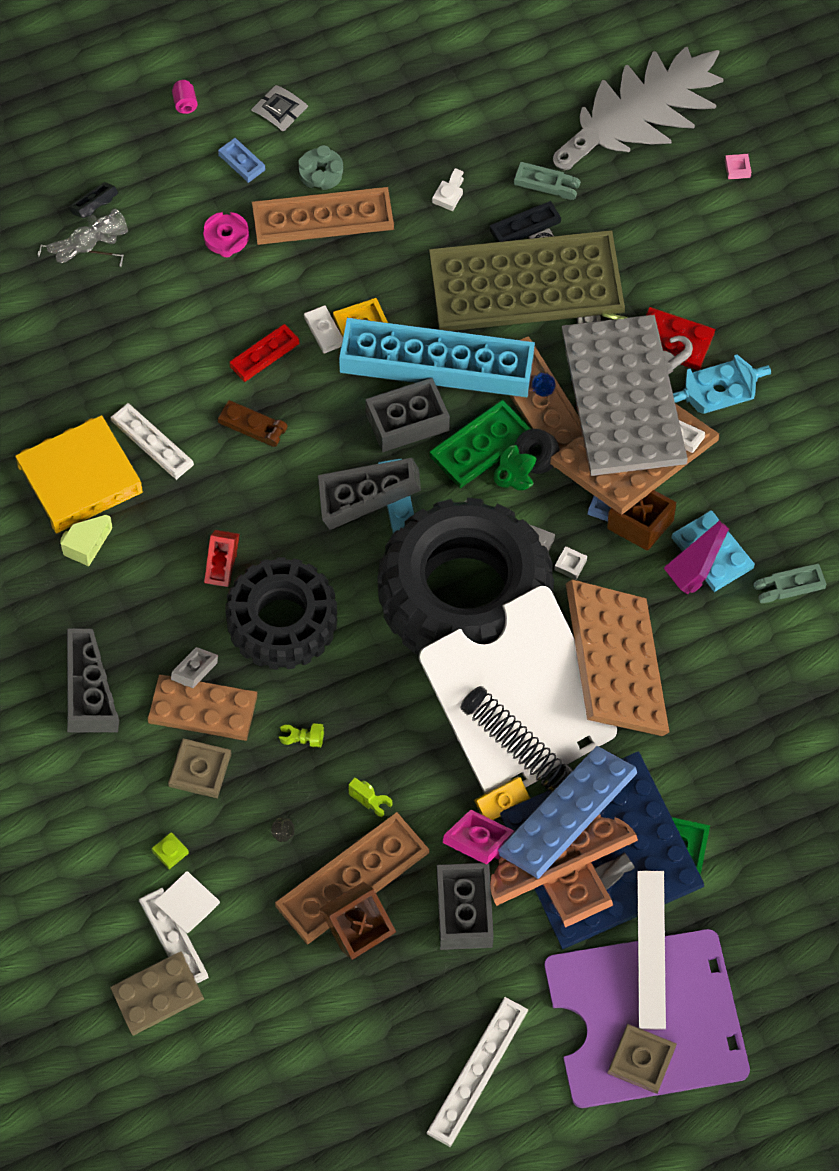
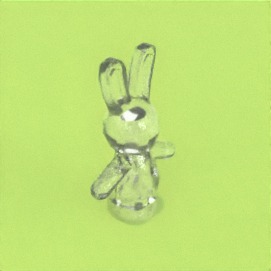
[46,209,128,263]

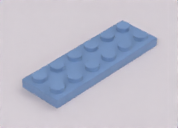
[498,746,637,879]

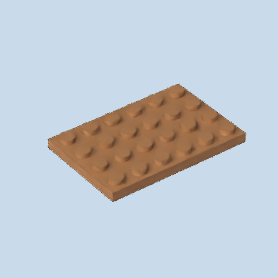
[550,404,719,515]
[566,580,669,736]

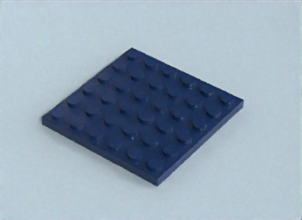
[500,751,704,950]

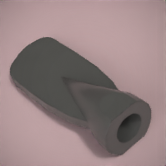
[595,852,635,890]

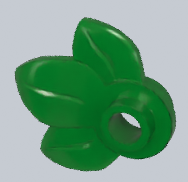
[494,445,537,491]

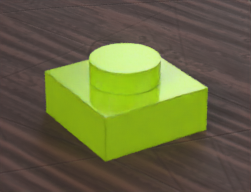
[152,832,189,870]

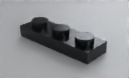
[490,201,561,242]

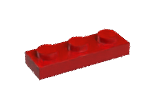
[230,324,300,382]

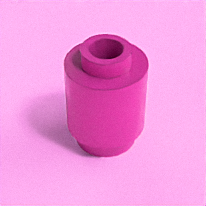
[172,80,198,114]

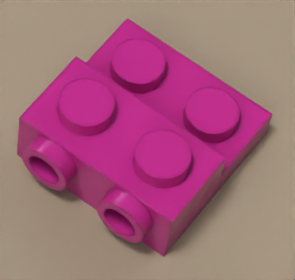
[443,810,514,865]

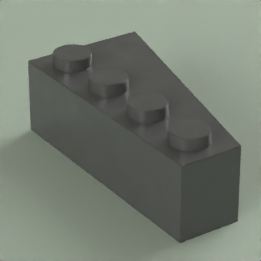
[318,458,421,530]
[67,629,119,732]

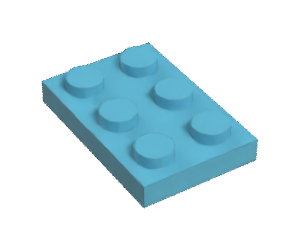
[672,510,755,592]

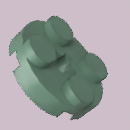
[299,145,343,190]

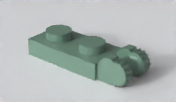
[514,162,581,200]
[753,563,827,603]

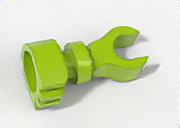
[279,723,324,748]

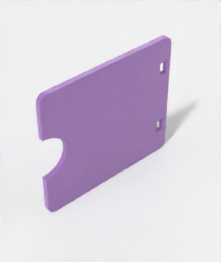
[544,929,750,1108]

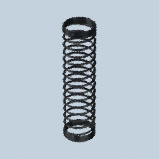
[460,686,572,792]

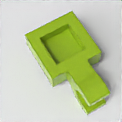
[349,778,392,817]

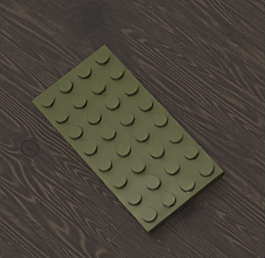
[429,230,625,331]

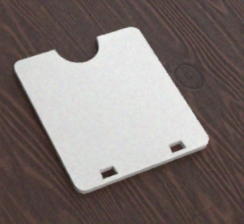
[419,586,617,794]

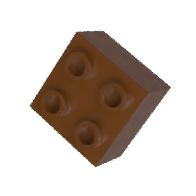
[607,490,676,551]
[320,882,396,960]

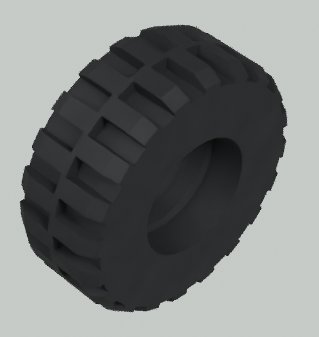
[225,557,337,670]

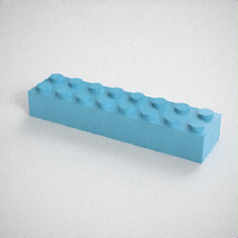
[339,318,535,397]

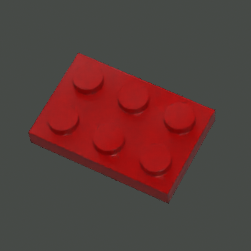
[646,307,715,371]

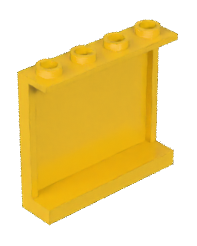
[15,415,143,534]

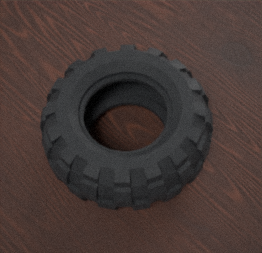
[378,498,554,655]

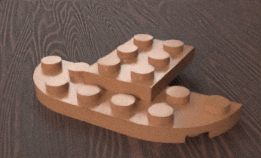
[490,814,638,928]

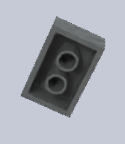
[365,378,450,452]
[436,863,494,950]

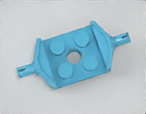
[673,355,771,414]

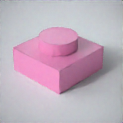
[725,154,751,179]

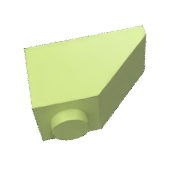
[60,515,112,566]

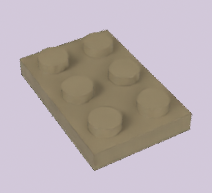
[110,951,204,1036]

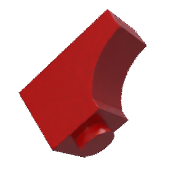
[204,530,240,587]

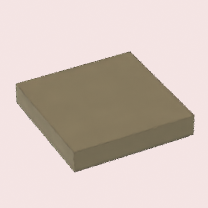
[168,738,232,799]
[608,1024,677,1094]

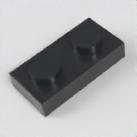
[69,182,119,218]

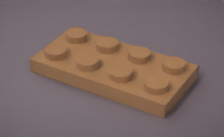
[148,674,257,741]

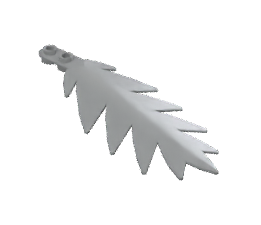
[553,47,723,170]

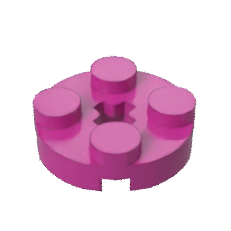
[203,212,249,257]

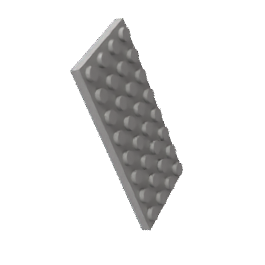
[562,315,688,476]

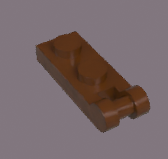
[218,400,288,447]

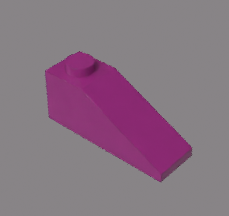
[664,520,729,594]

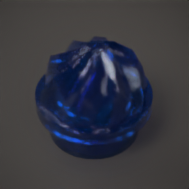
[532,372,556,397]

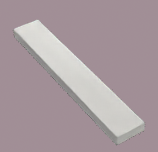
[637,871,666,1030]
[427,997,528,1147]

